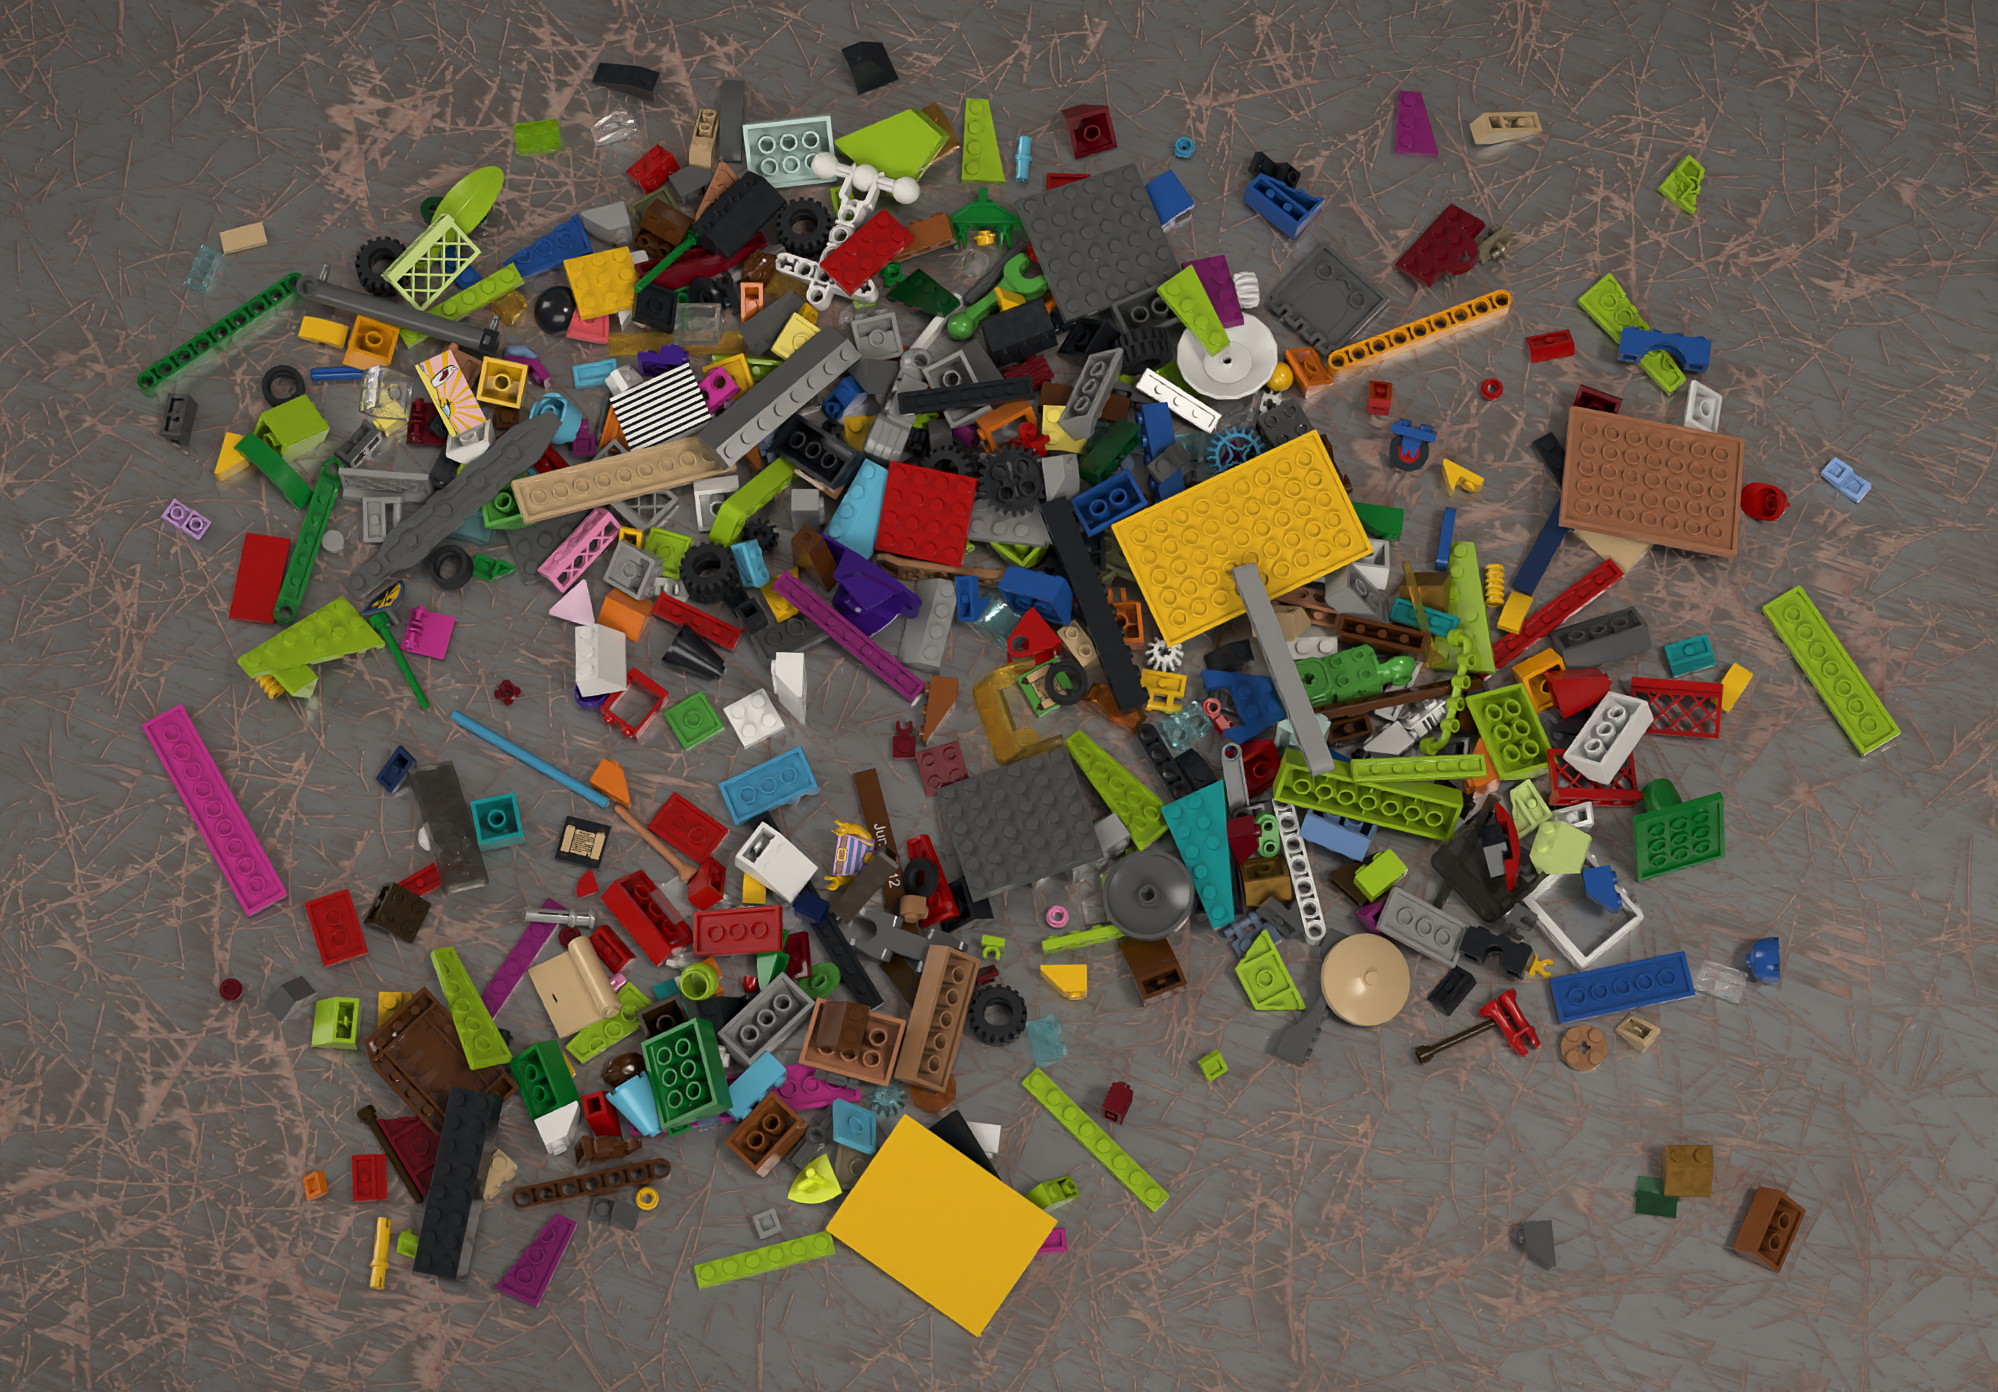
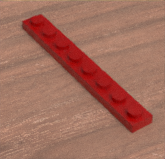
[1475,558,1624,682]

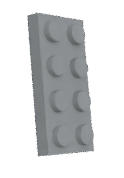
[1375,886,1470,969]

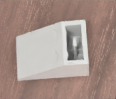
[735,821,818,903]

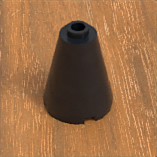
[661,623,726,680]

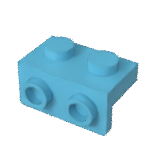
[731,539,770,588]

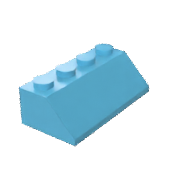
[824,458,889,560]

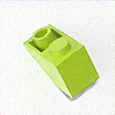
[1024,1175,1081,1213]

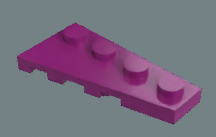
[1181,255,1244,329]
[495,1213,578,1309]

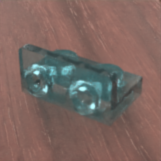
[1026,1014,1067,1068]

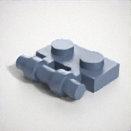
[1222,910,1282,960]

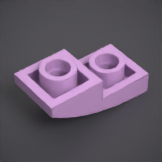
[161,498,212,541]

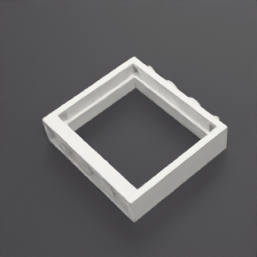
[1519,851,1644,972]

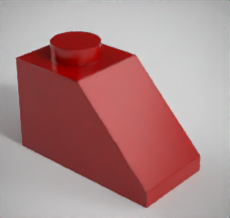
[687,855,726,911]

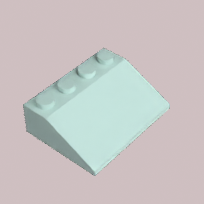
[742,113,838,188]

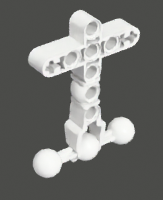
[776,152,920,311]

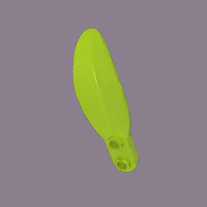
[415,166,504,271]

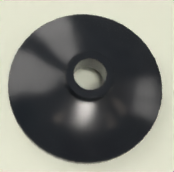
[687,277,726,319]

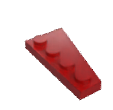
[907,834,960,929]

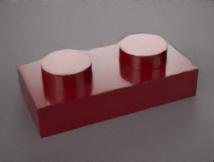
[785,931,812,981]

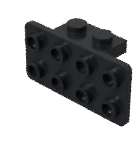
[928,1110,1002,1181]

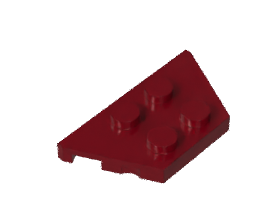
[377,1116,440,1197]

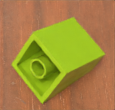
[253,394,330,464]

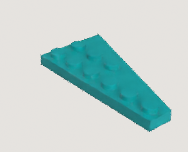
[1161,779,1236,930]

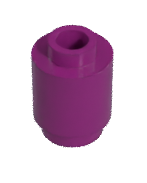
[951,424,981,448]

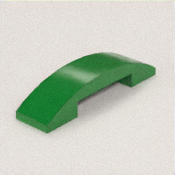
[234,432,313,511]

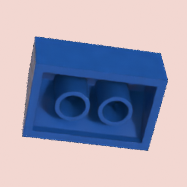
[1069,468,1149,538]
[997,565,1073,627]

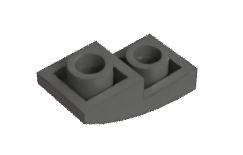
[1110,380,1153,411]

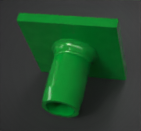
[1632,778,1725,882]

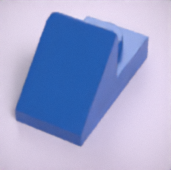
[955,576,991,622]

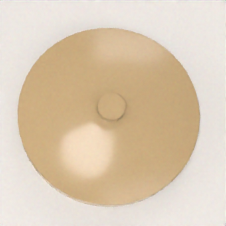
[1321,933,1410,1026]

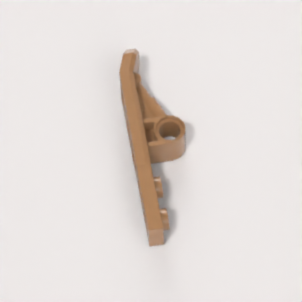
[877,553,1006,588]

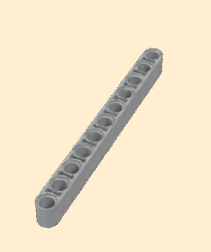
[1232,562,1335,777]

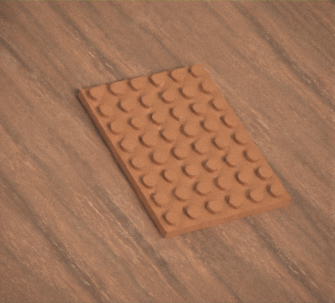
[1559,406,1745,559]

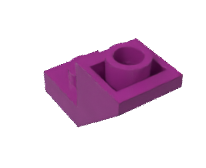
[503,355,553,389]

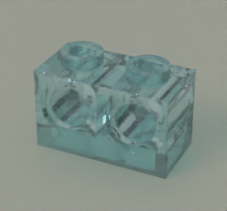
[1157,701,1214,751]

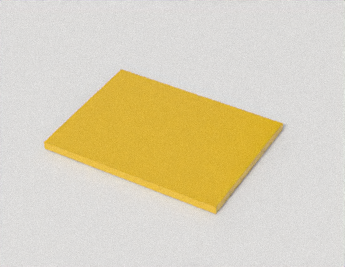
[825,1113,1059,1337]

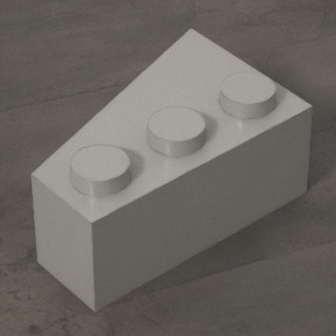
[791,489,825,533]

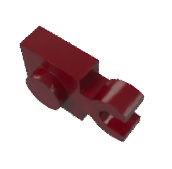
[893,721,916,760]

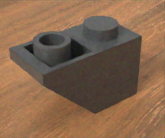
[669,166,715,205]

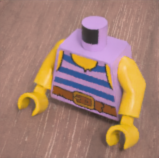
[824,819,875,891]

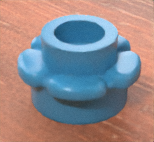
[1174,137,1195,158]

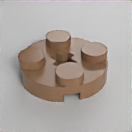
[1560,1025,1607,1072]

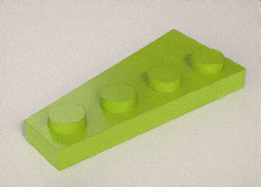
[961,98,1005,185]
[565,982,653,1065]

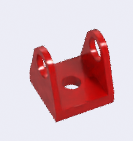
[1007,607,1061,671]

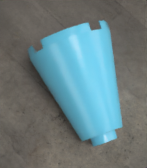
[605,1070,663,1138]

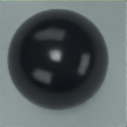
[534,286,577,337]

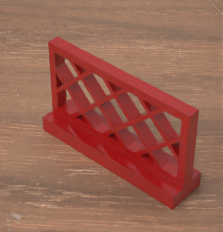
[1631,677,1724,740]
[1546,748,1643,807]

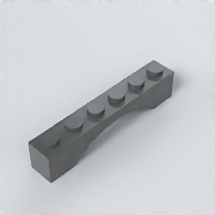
[1275,928,1349,1067]

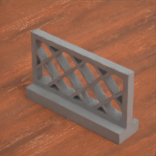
[591,439,679,536]
[338,467,435,505]

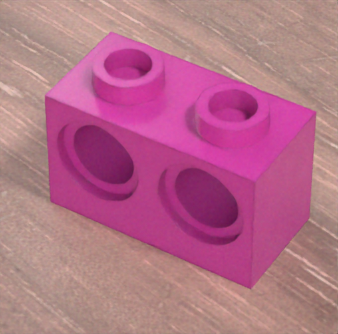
[697,366,742,415]

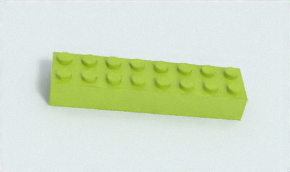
[1273,748,1463,842]

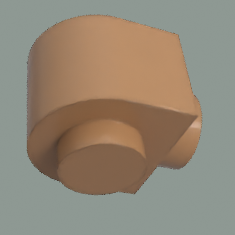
[899,895,929,923]

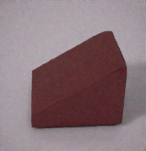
[975,965,999,987]

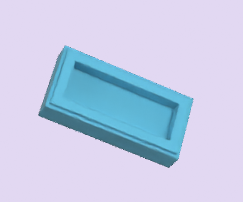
[572,358,618,389]

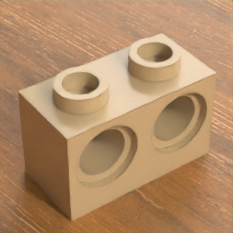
[1056,619,1100,672]

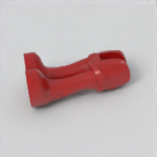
[1478,988,1541,1058]

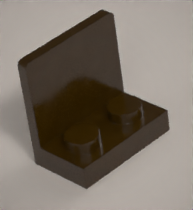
[364,882,431,944]

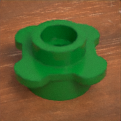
[880,263,905,287]

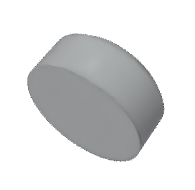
[322,530,345,554]

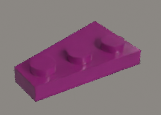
[1394,90,1439,158]

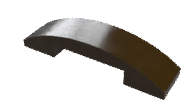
[879,954,920,1009]

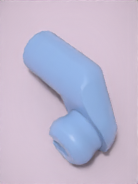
[504,345,539,359]

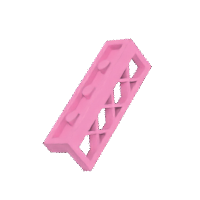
[537,506,621,593]

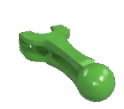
[947,253,1050,340]

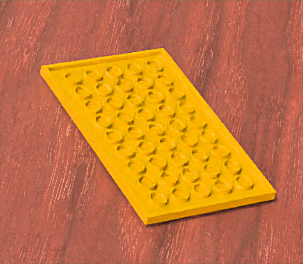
[1111,429,1374,649]

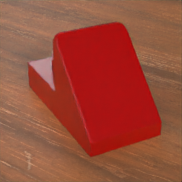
[1367,380,1392,416]

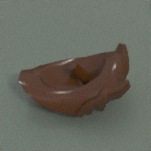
[741,248,778,289]
[602,1052,646,1092]

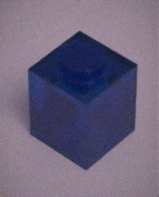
[792,890,830,927]

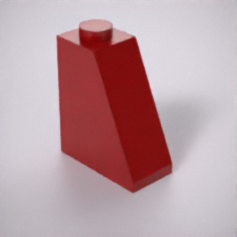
[1543,668,1612,719]

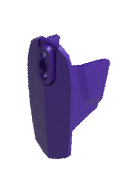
[817,532,922,638]

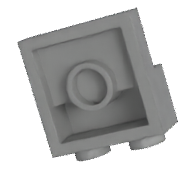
[850,308,904,362]
[603,539,664,601]

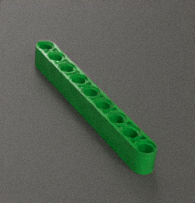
[137,272,307,397]

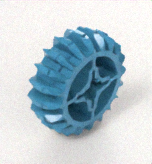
[1206,426,1266,476]

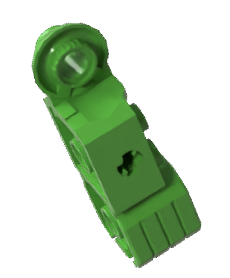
[1294,644,1416,707]

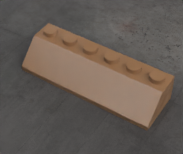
[894,945,981,1093]

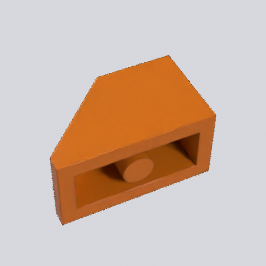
[589,759,632,809]

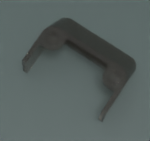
[1431,807,1546,923]

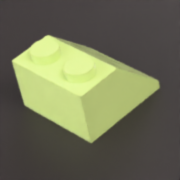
[1529,821,1592,874]

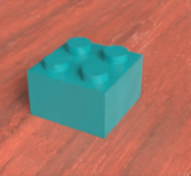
[470,792,526,852]

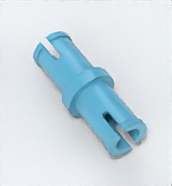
[1014,136,1032,183]

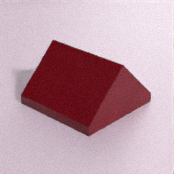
[1566,384,1623,425]

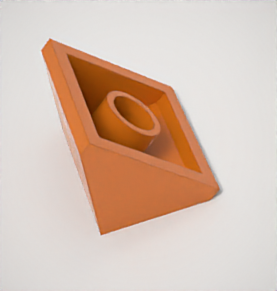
[1283,346,1335,399]
[597,587,655,643]

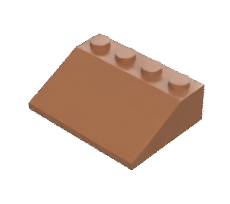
[798,997,907,1087]

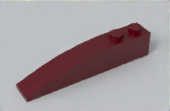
[634,231,768,291]

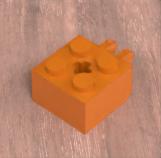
[1106,587,1144,650]

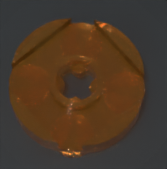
[910,1073,956,1113]

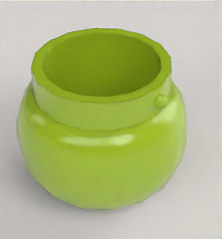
[680,962,719,1001]

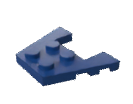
[1200,669,1286,751]

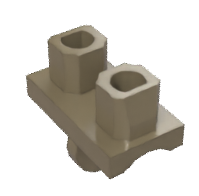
[1474,223,1513,264]

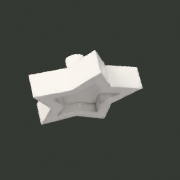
[666,957,691,971]

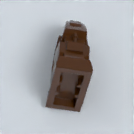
[574,1135,643,1170]

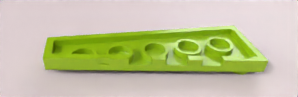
[1577,272,1686,396]
[430,946,513,1070]

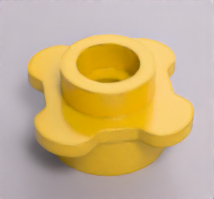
[974,230,996,246]

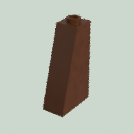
[791,523,838,593]

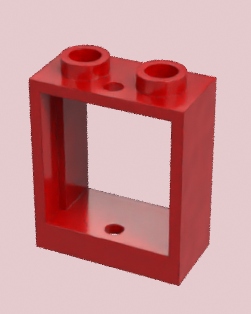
[600,666,671,740]

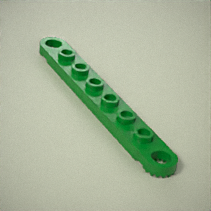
[273,457,344,625]

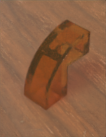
[1082,682,1147,735]

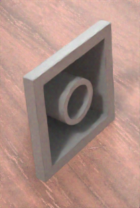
[1041,454,1079,502]

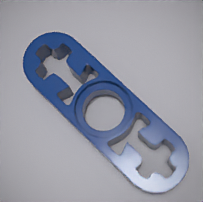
[1435,507,1457,570]

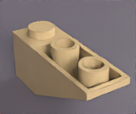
[689,109,720,171]

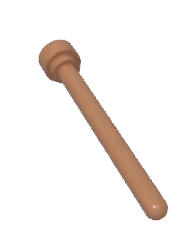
[614,804,698,884]

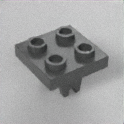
[1255,397,1314,449]

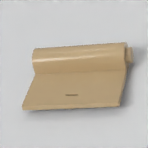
[528,936,622,1040]

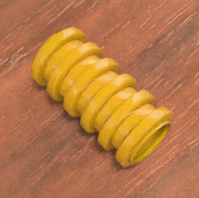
[1484,564,1505,607]
[256,674,285,699]

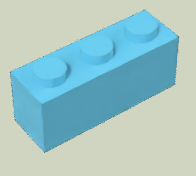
[726,1051,788,1123]

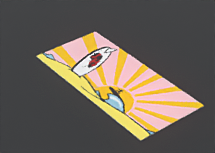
[415,350,487,437]

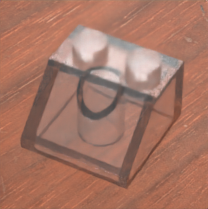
[673,303,725,346]
[358,365,415,421]

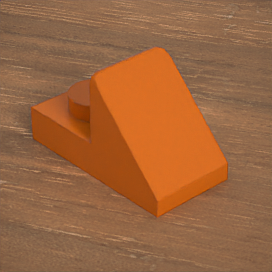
[741,282,764,325]

